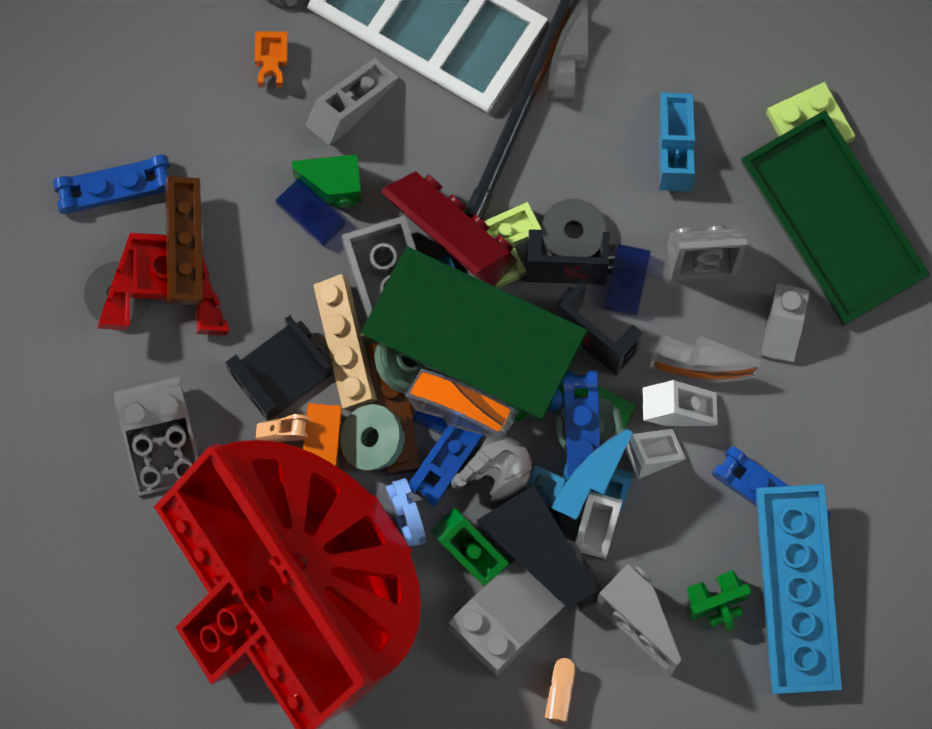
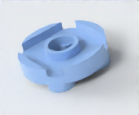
[386,478,426,547]

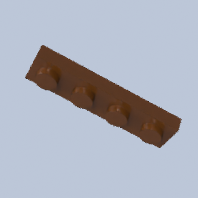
[165,176,203,306]
[368,343,420,476]

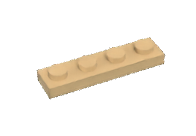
[313,274,377,411]

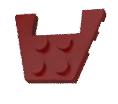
[97,232,229,336]

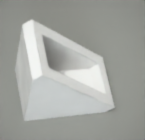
[625,429,686,479]
[575,491,622,559]

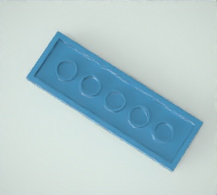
[755,484,842,695]

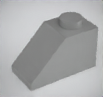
[761,283,810,364]

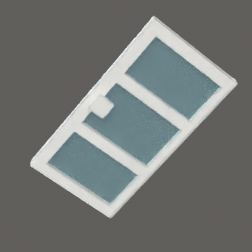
[307,0,548,113]

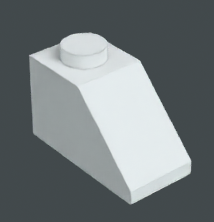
[642,380,718,426]

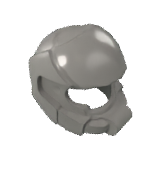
[451,434,532,502]

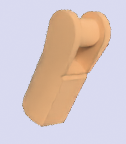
[255,414,310,442]
[545,658,575,724]

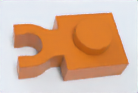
[254,31,288,88]

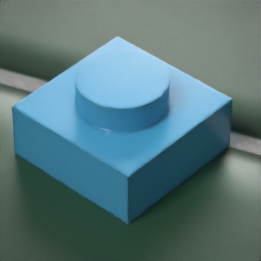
[525,465,567,505]

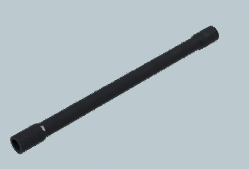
[464,0,578,219]

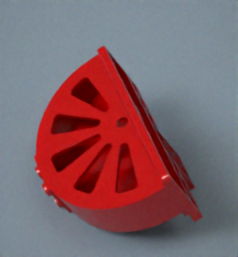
[154,440,421,729]

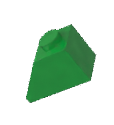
[292,155,362,208]
[430,507,509,587]

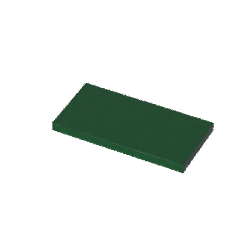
[741,110,930,326]
[360,246,588,422]

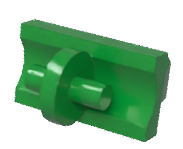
[686,570,751,632]

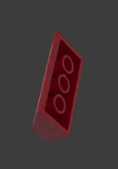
[381,171,518,287]

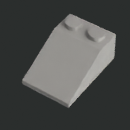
[342,215,416,318]
[667,225,748,281]
[448,560,566,677]
[595,564,681,676]

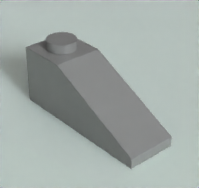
[305,58,399,146]

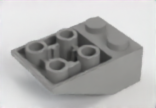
[114,376,199,496]

